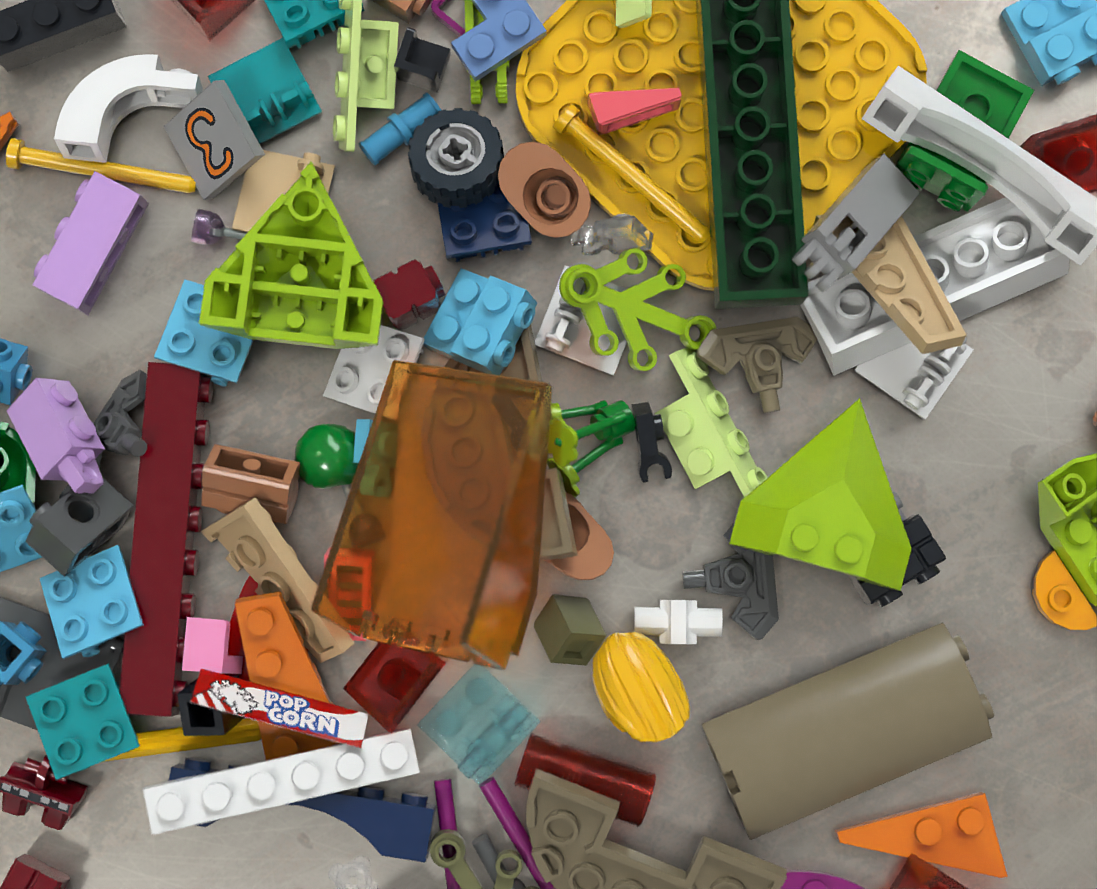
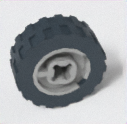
[408,108,504,208]

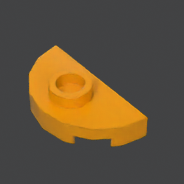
[1032,550,1097,630]

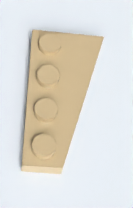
[812,214,967,354]
[201,497,355,663]

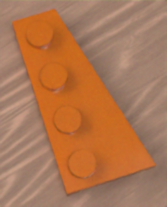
[235,591,340,761]

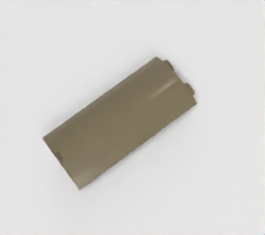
[701,622,994,840]

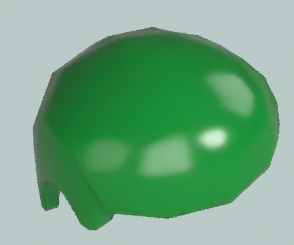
[294,424,361,489]

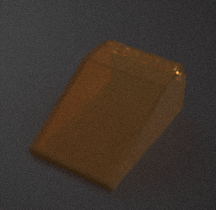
[311,360,552,670]

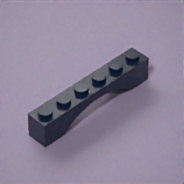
[169,757,436,863]

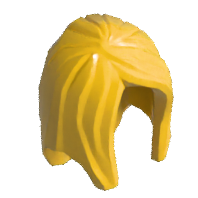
[592,632,690,742]

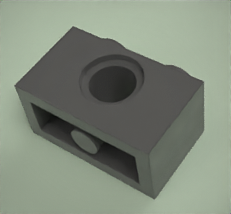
[25,478,134,577]

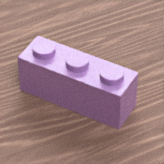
[33,171,149,315]

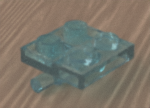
[417,661,541,785]

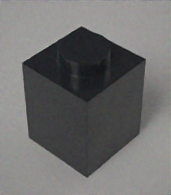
[177,675,245,736]

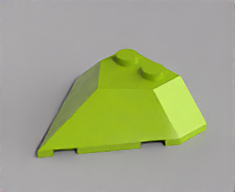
[199,161,384,349]
[729,398,912,591]

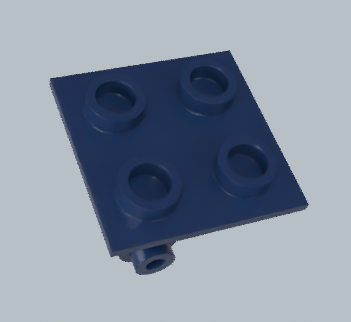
[437,184,532,262]

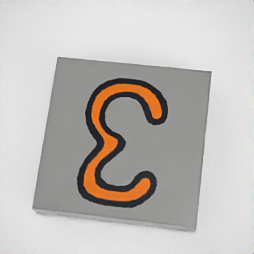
[163,80,265,200]

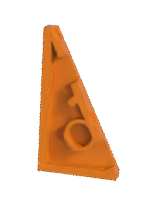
[835,792,1008,878]

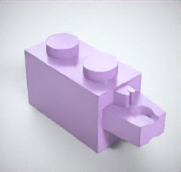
[6,378,105,494]

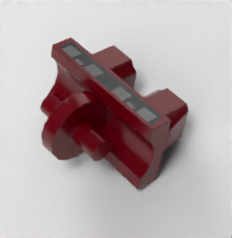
[0,754,88,830]

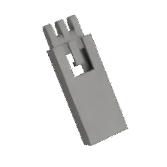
[792,153,920,292]

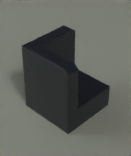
[394,27,451,93]

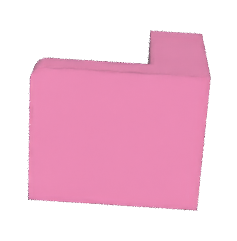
[182,617,243,674]

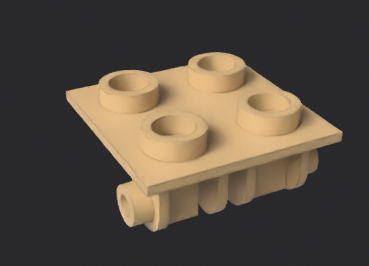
[232,150,335,232]

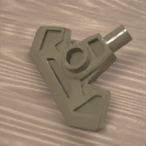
[697,316,817,413]

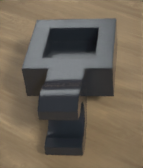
[631,402,672,483]

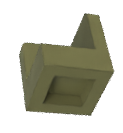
[534,594,607,666]

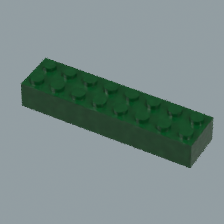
[696,0,808,309]

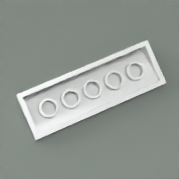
[800,197,1070,376]

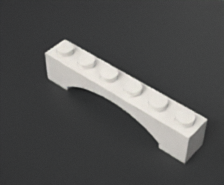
[861,66,1097,266]
[143,728,420,835]

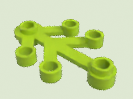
[559,248,717,371]

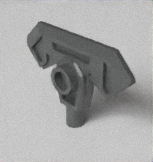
[93,370,147,468]
[682,523,779,640]

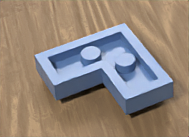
[451,0,547,82]

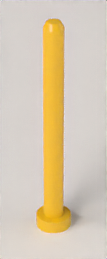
[553,104,711,243]
[6,138,197,193]

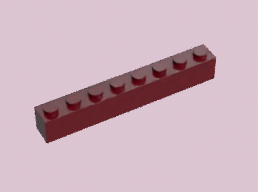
[120,362,213,717]

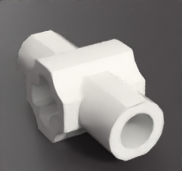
[634,600,723,644]

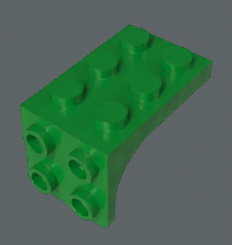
[895,50,1034,212]

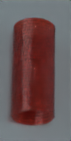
[514,732,656,827]

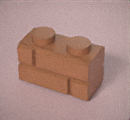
[201,444,300,524]

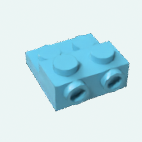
[1001,0,1097,86]
[423,268,537,378]

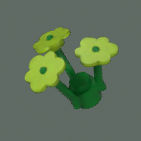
[540,393,635,497]

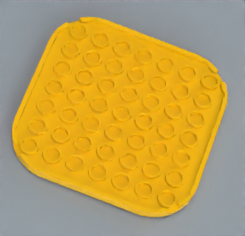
[516,0,927,291]

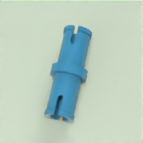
[358,93,441,166]

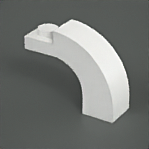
[54,54,203,163]

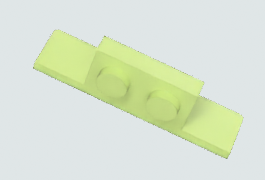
[333,0,399,152]
[655,348,768,498]

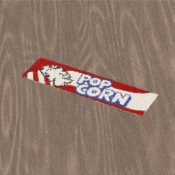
[190,668,369,749]

